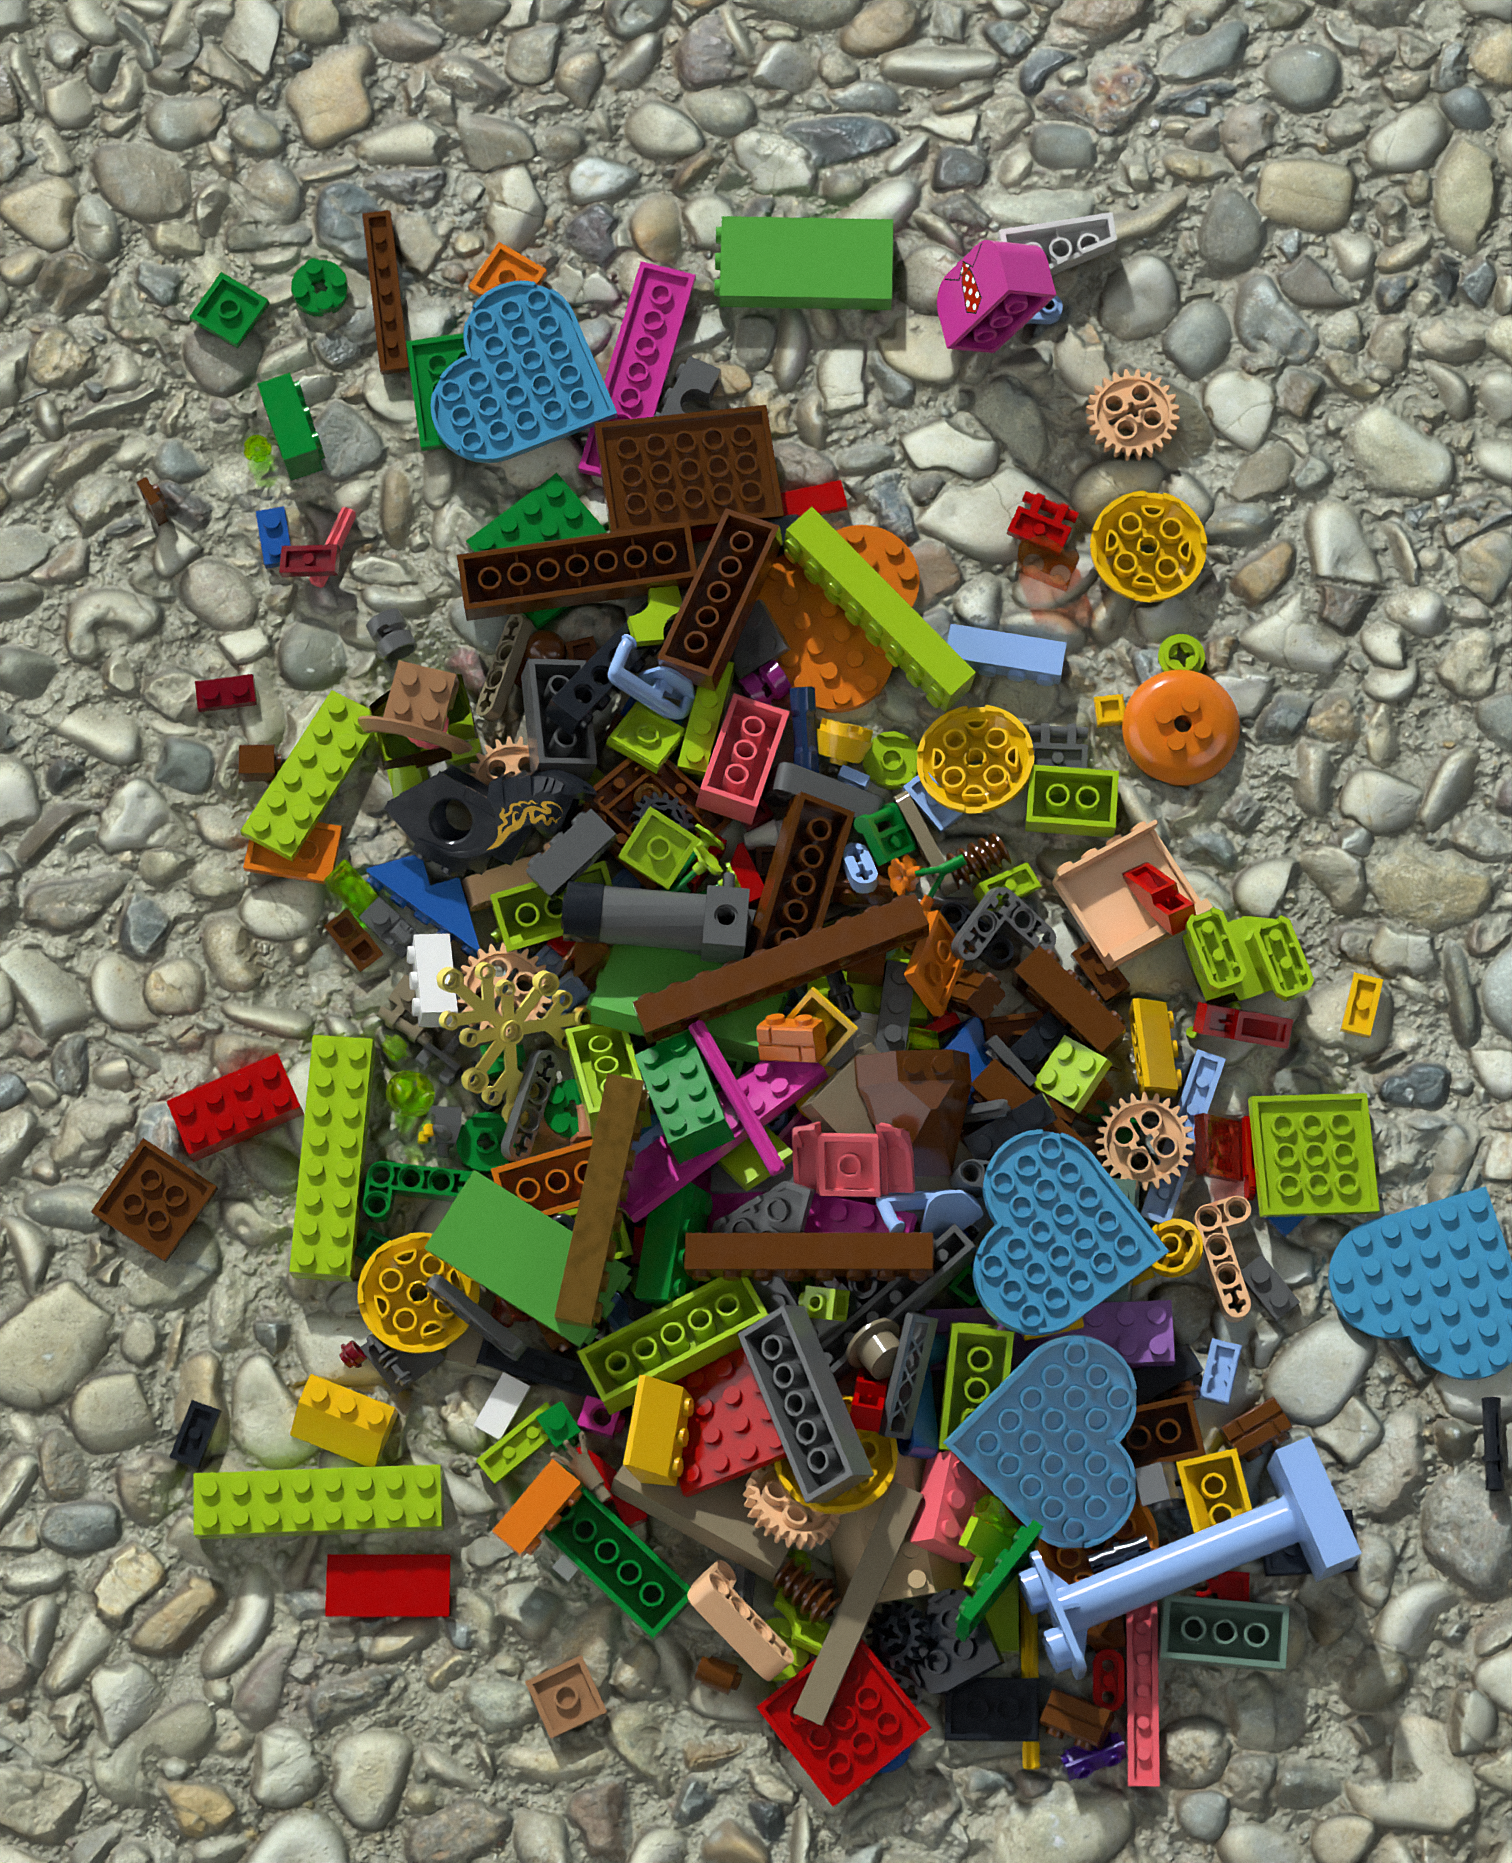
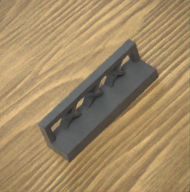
[878,1311,938,1440]

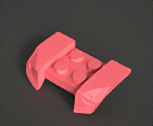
[792,1121,915,1197]

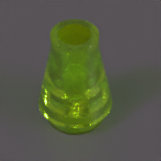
[974,1494,1018,1537]

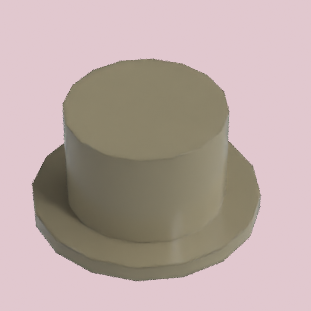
[846,1318,900,1379]

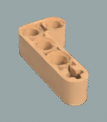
[461,842,551,911]
[1192,1196,1251,1323]
[687,1560,794,1681]

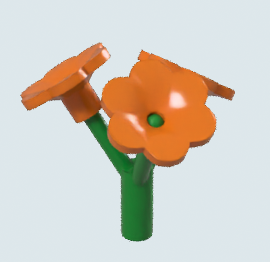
[888,854,967,917]

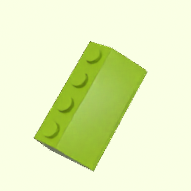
[490,861,613,952]

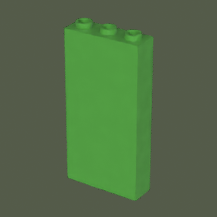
[714,216,893,310]
[587,944,790,1064]
[424,1170,632,1348]

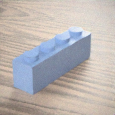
[947,624,1067,686]

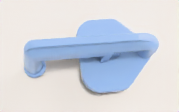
[608,634,696,720]
[876,1189,983,1240]

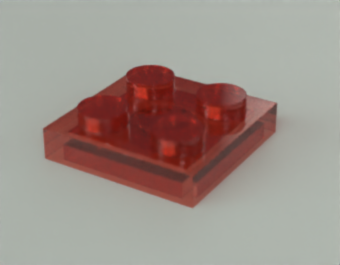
[1194,1113,1244,1183]

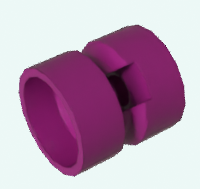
[738,660,792,705]

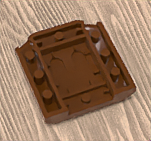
[581,757,733,890]

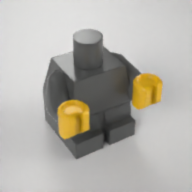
[417,1106,462,1158]

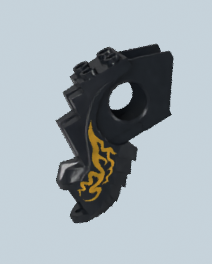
[384,764,597,877]

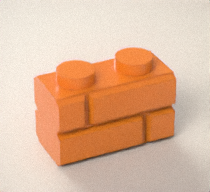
[756,1013,827,1063]

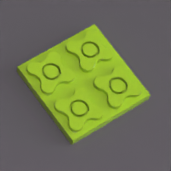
[1248,1093,1380,1218]

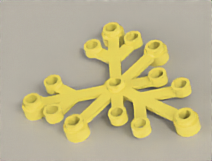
[436,962,592,1125]

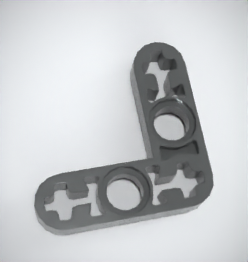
[951,887,1056,960]

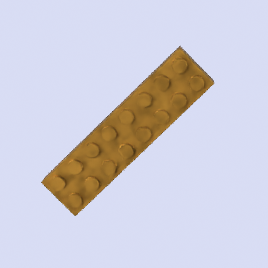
[554,1073,649,1329]

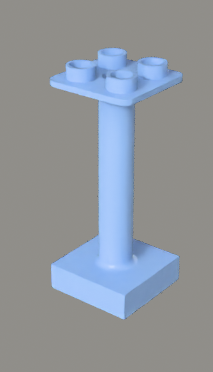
[1018,1436,1362,1680]

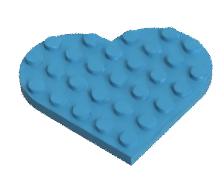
[431,281,618,463]
[973,1129,1169,1336]
[1328,1186,1512,1381]
[943,1335,1137,1548]

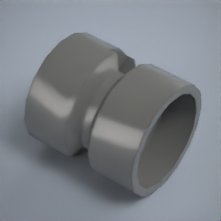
[366,608,418,663]

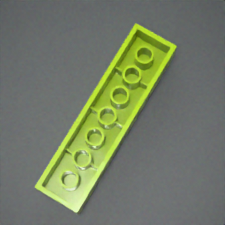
[783,507,976,712]
[289,1035,376,1282]
[193,1464,444,1540]

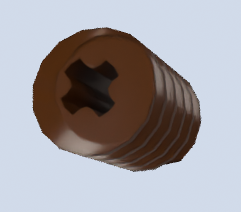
[946,833,1012,890]
[773,1556,843,1624]

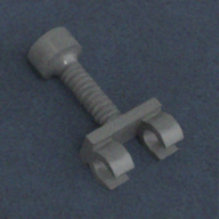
[414,1023,480,1088]

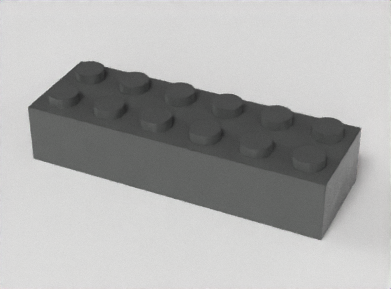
[738,1305,874,1503]

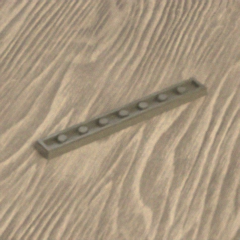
[793,1482,924,1726]

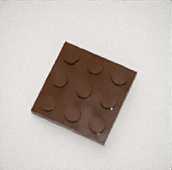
[91,1138,218,1263]

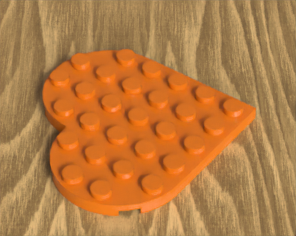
[756,525,920,713]

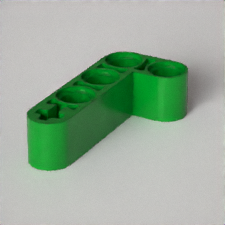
[363,1161,472,1223]

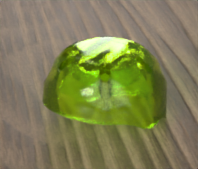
[386,1070,435,1118]

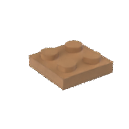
[525,1655,608,1740]

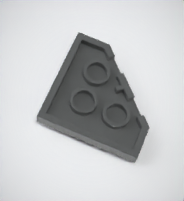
[711,1181,815,1233]

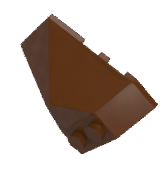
[854,1049,972,1177]

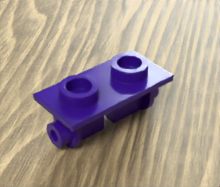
[1060,1731,1127,1781]

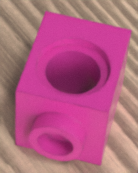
[577,1396,626,1440]

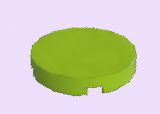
[863,731,918,790]

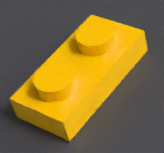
[1340,972,1384,1038]

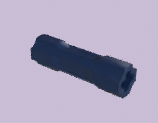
[790,687,819,773]

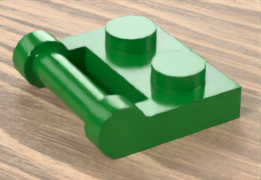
[854,802,918,866]

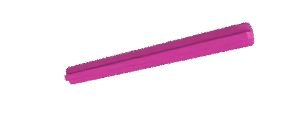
[689,1020,785,1176]

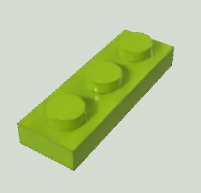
[475,1401,551,1485]

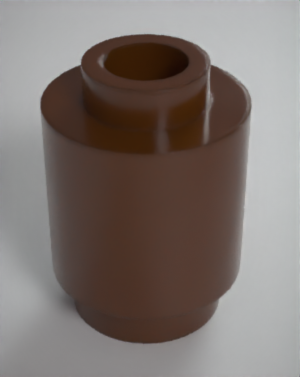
[694,1655,743,1695]

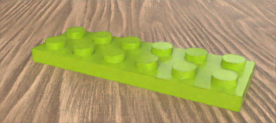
[240,690,374,861]

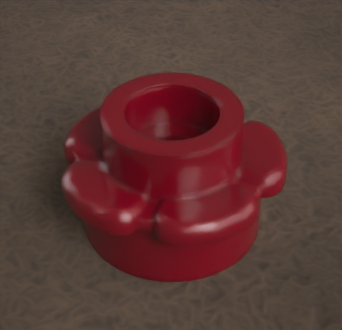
[339,1340,367,1368]

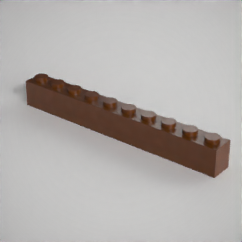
[633,893,930,1044]

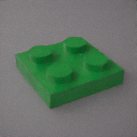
[189,272,270,349]

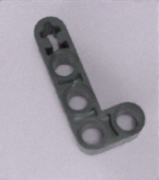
[762,762,885,829]

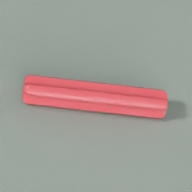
[309,507,356,588]

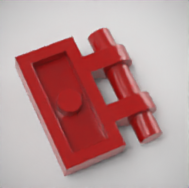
[1007,491,1079,556]

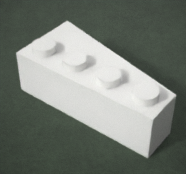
[997,212,1117,275]

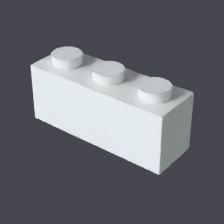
[407,934,458,1027]

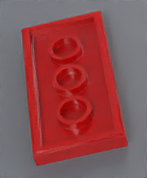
[325,1554,451,1618]

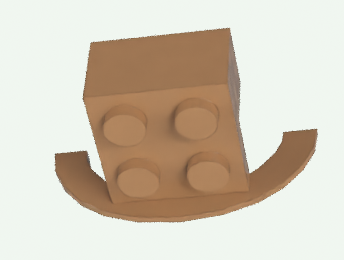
[358,660,473,755]

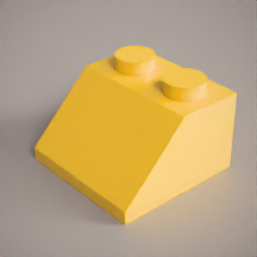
[786,987,858,1068]

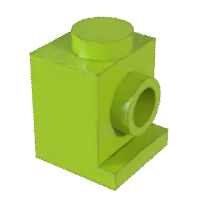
[798,1286,850,1321]

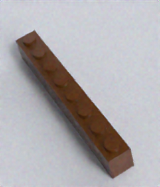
[684,1232,935,1281]

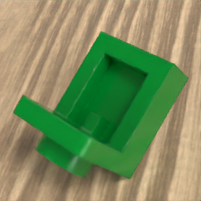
[536,1400,581,1452]

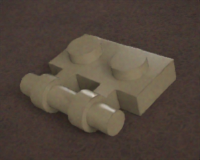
[377,974,442,1046]

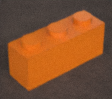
[492,1459,583,1558]

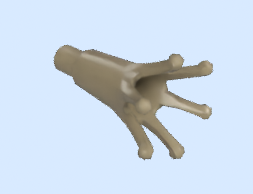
[550,1431,612,1503]

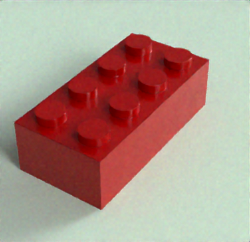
[166,1053,304,1162]

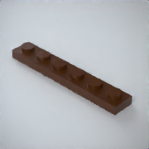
[362,210,409,375]

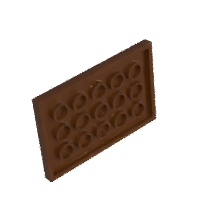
[594,405,784,532]

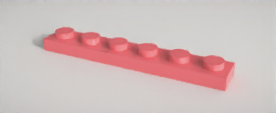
[1126,1600,1160,1787]

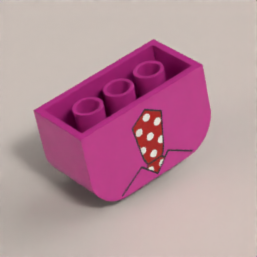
[937,240,1056,353]

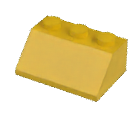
[1128,998,1182,1100]
[290,1374,399,1467]
[623,1375,694,1486]
[1176,1448,1252,1533]

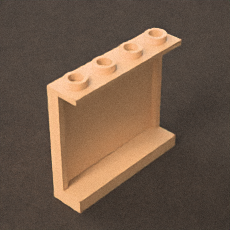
[1052,819,1213,971]

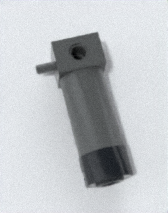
[561,872,750,963]

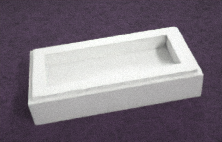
[473,1372,531,1440]

